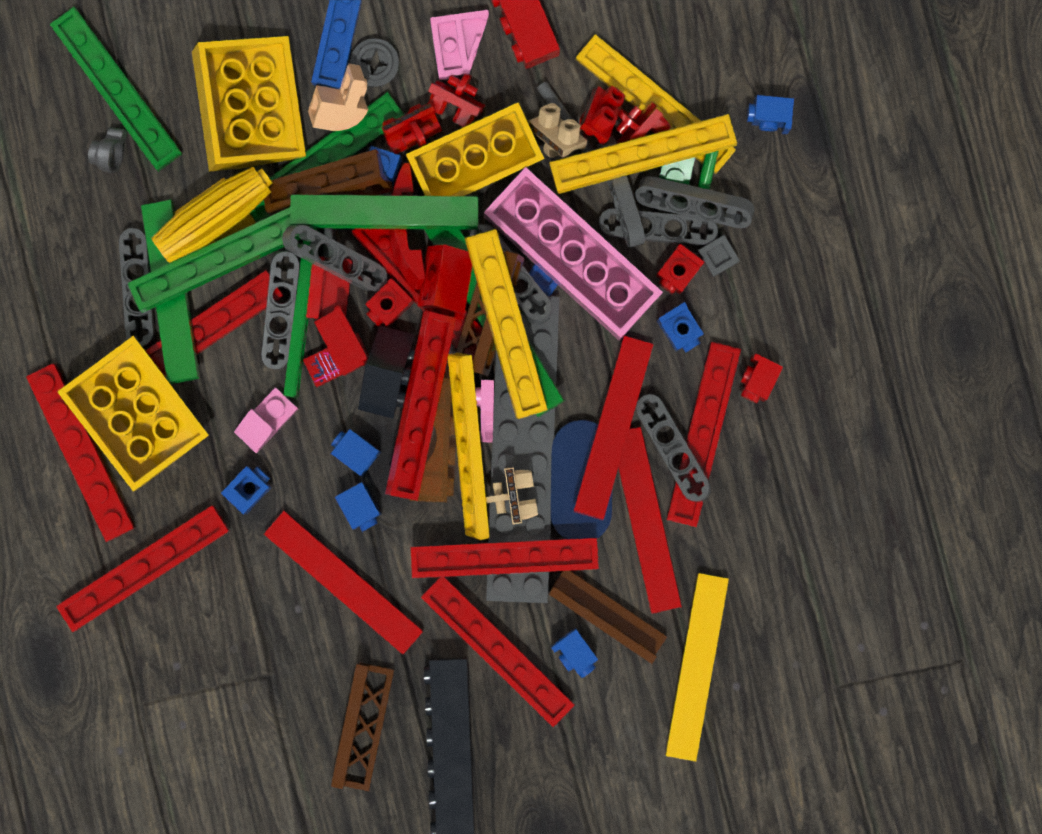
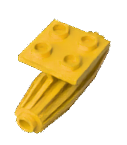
[151,167,273,263]

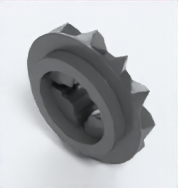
[350,38,399,88]

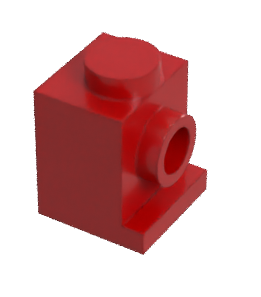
[656,244,704,294]
[365,278,414,328]
[740,353,783,404]

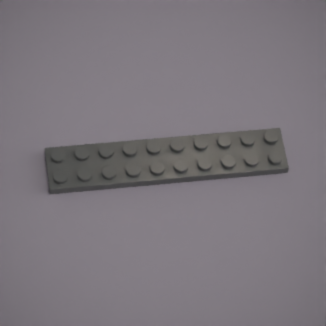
[486,296,559,603]

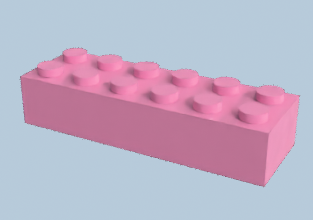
[484,167,663,340]

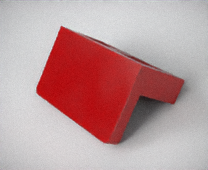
[417,244,473,313]
[306,255,353,319]
[314,305,368,376]

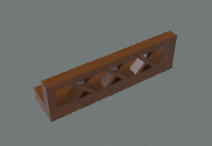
[264,149,393,216]
[456,251,524,376]
[548,571,667,664]
[331,662,395,791]

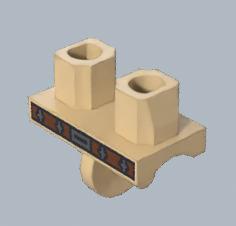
[528,103,587,158]
[486,467,538,524]

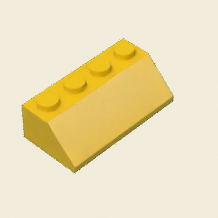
[406,103,544,196]

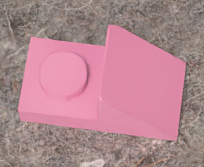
[234,387,298,453]

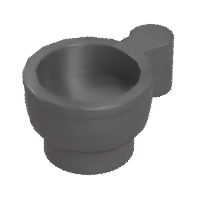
[88,127,127,173]

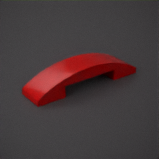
[388,163,425,290]

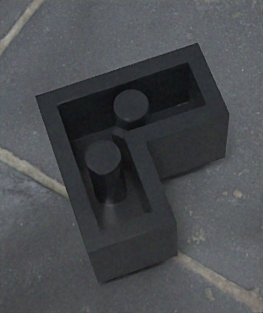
[358,326,416,419]

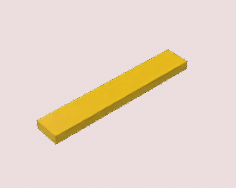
[576,34,736,174]
[549,114,737,194]
[465,229,548,419]
[448,353,490,540]
[665,573,729,761]

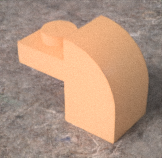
[308,63,368,131]

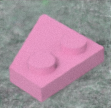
[430,10,489,80]
[475,380,494,443]

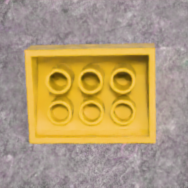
[192,36,306,172]
[57,336,209,492]

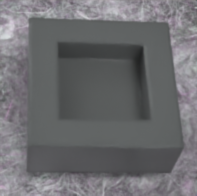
[697,235,740,278]

